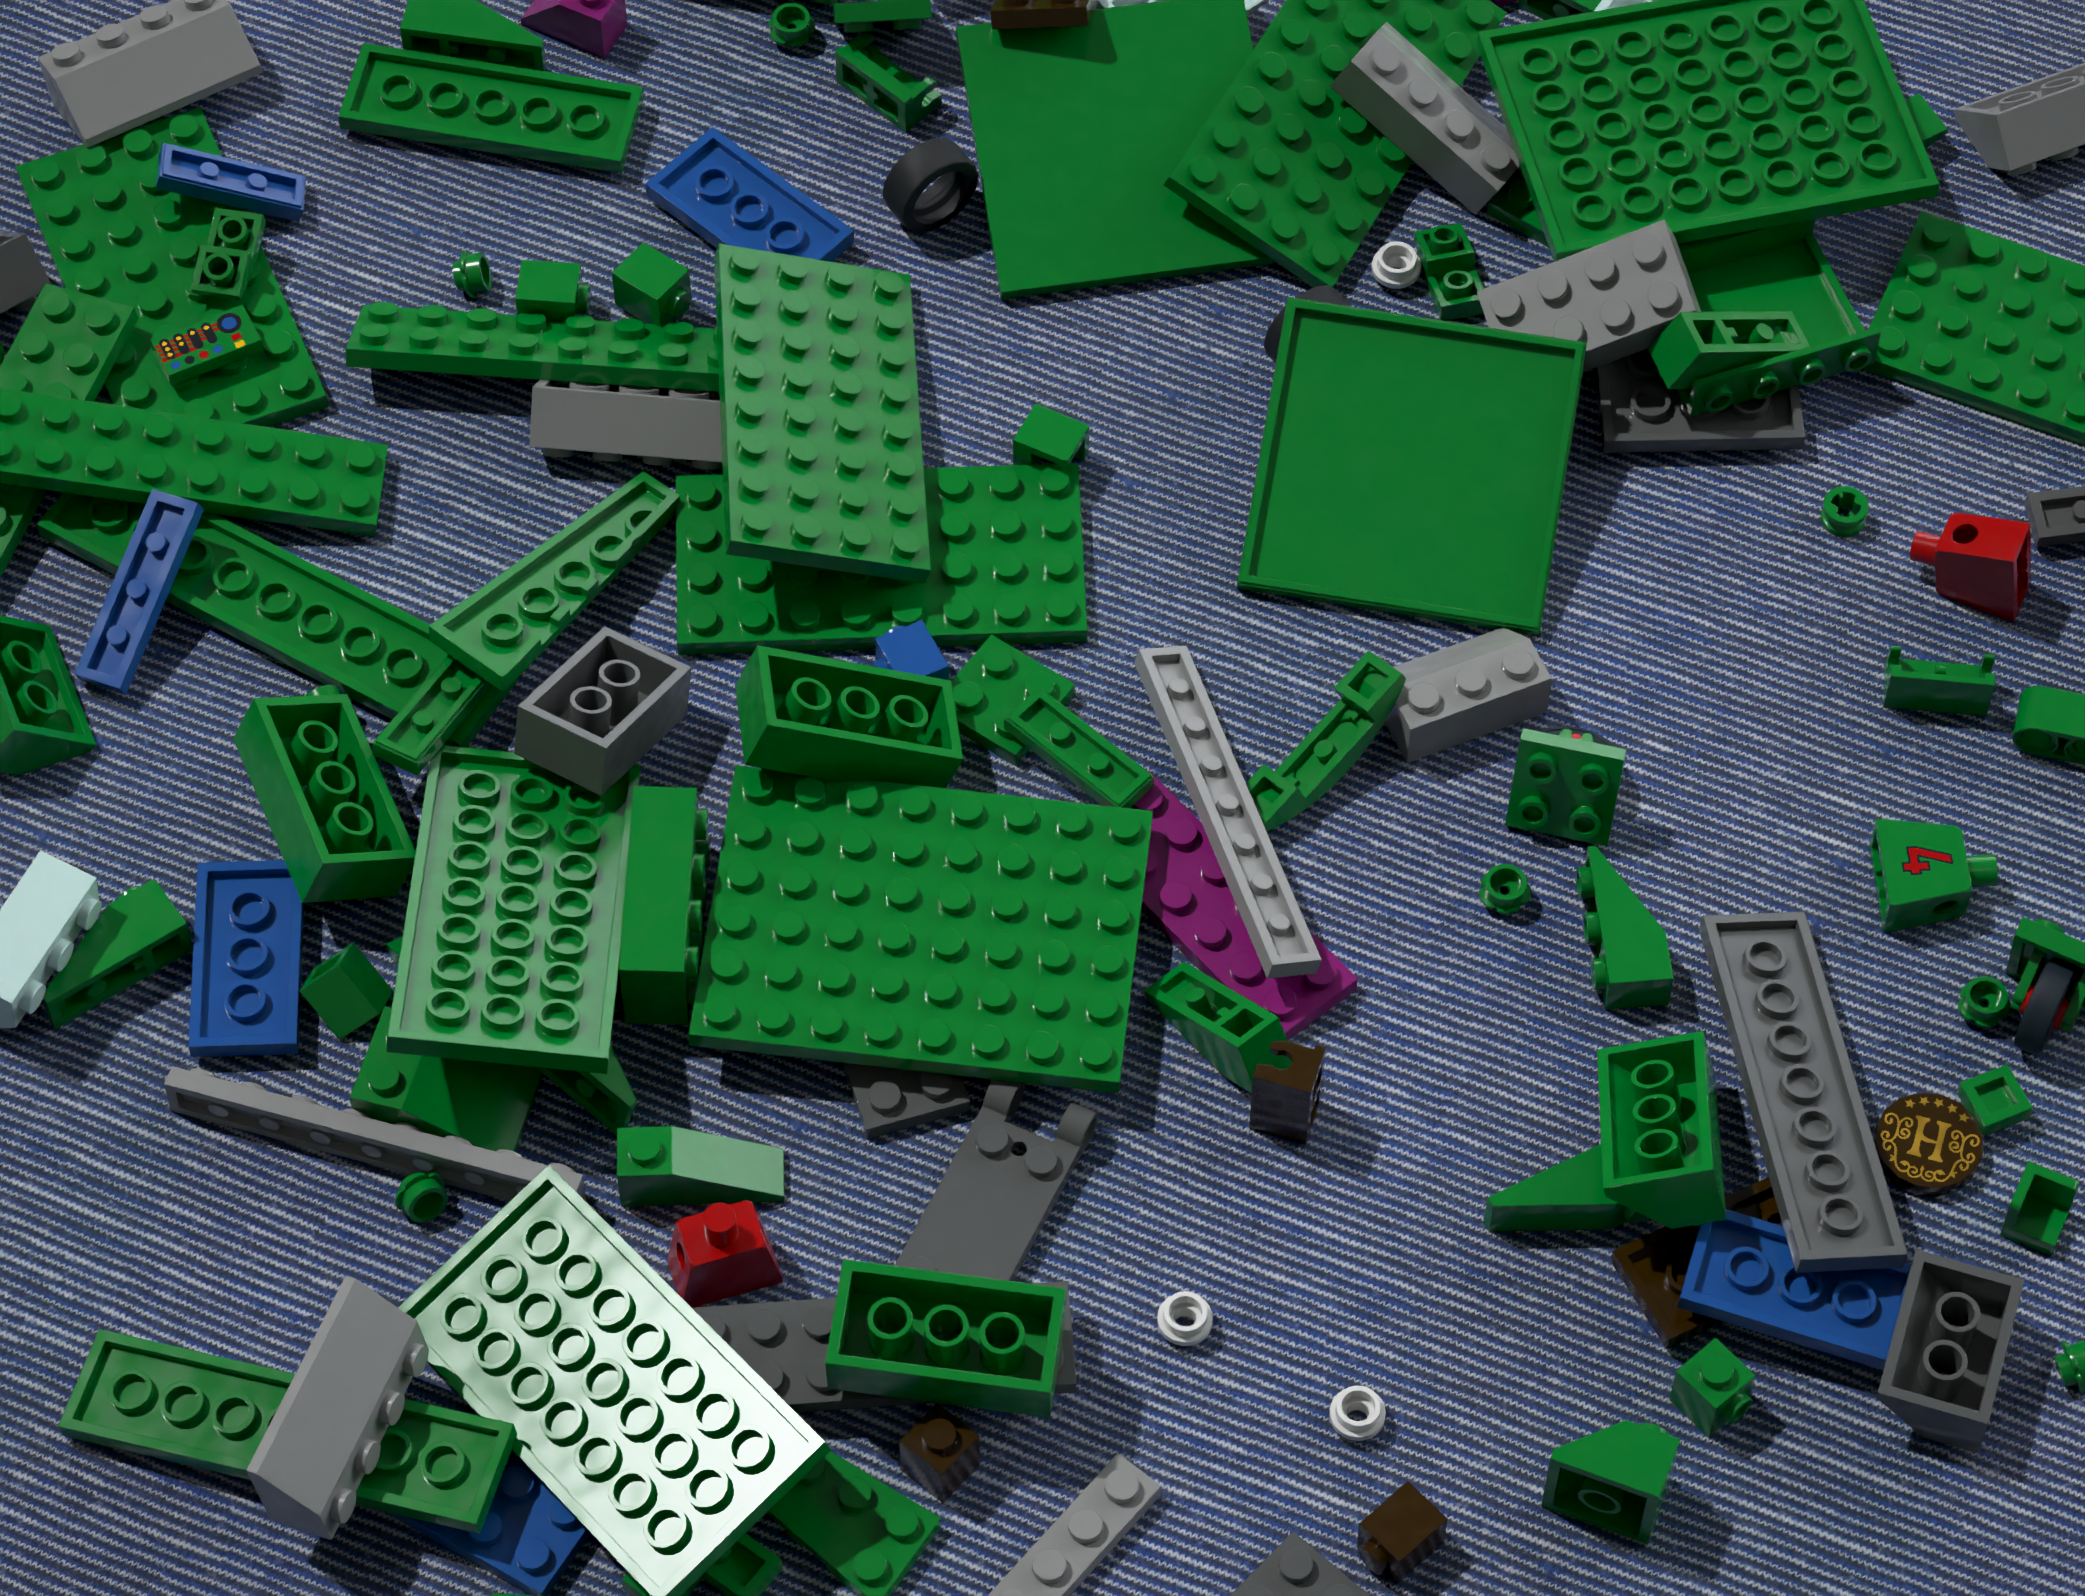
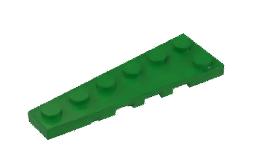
[429,471,680,692]
[767,1451,941,1596]

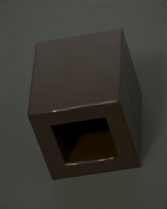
[900,1403,980,1503]
[1356,1481,1448,1585]

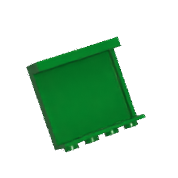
[1677,219,1881,416]

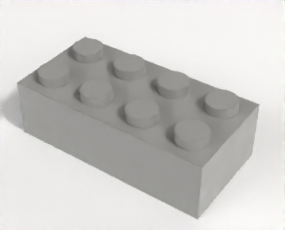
[1477,220,1701,373]

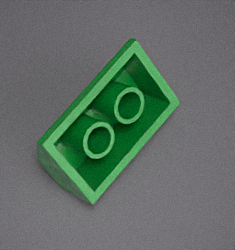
[0,615,96,775]

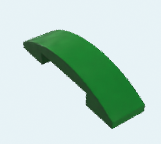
[1246,650,1406,831]

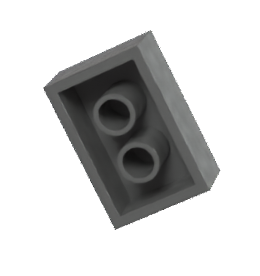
[514,626,692,796]

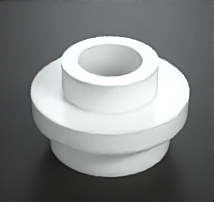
[1372,242,1421,289]
[1157,1291,1213,1346]
[1329,1386,1386,1441]

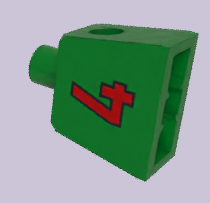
[1869,819,1998,932]

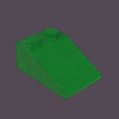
[350,1006,544,1152]

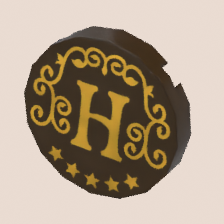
[1874,1093,1983,1197]

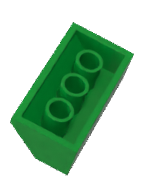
[1597,1031,1726,1229]

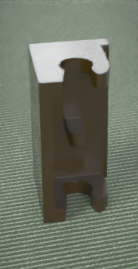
[1249,1041,1326,1145]

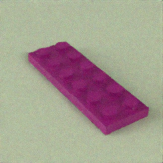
[1130,771,1358,1040]

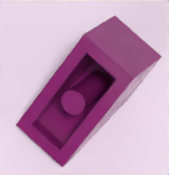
[521,0,628,58]

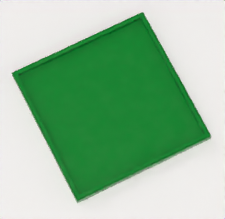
[956,0,1277,299]
[1237,297,1587,636]

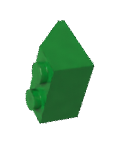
[1541,1420,1680,1544]

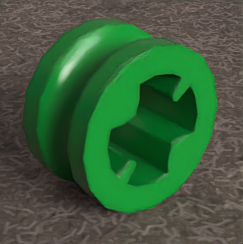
[1820,486,1869,538]

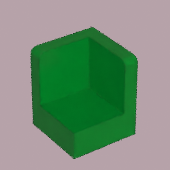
[1013,403,1089,466]
[300,942,392,1038]
[2000,1161,2079,1256]

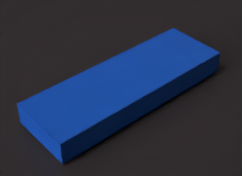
[155,143,306,222]

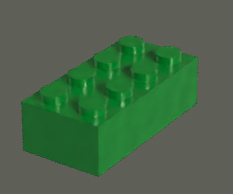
[735,645,963,788]
[233,694,416,903]
[619,786,711,1025]
[825,1259,1066,1418]

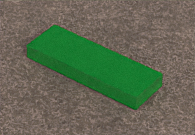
[372,654,494,775]
[1004,687,1154,808]

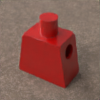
[1910,513,2031,621]
[667,1200,783,1308]

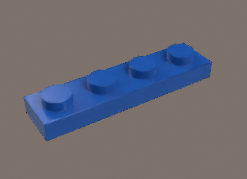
[74,489,204,695]

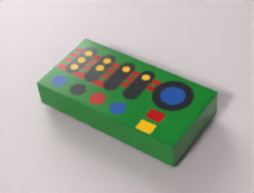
[150,304,264,386]

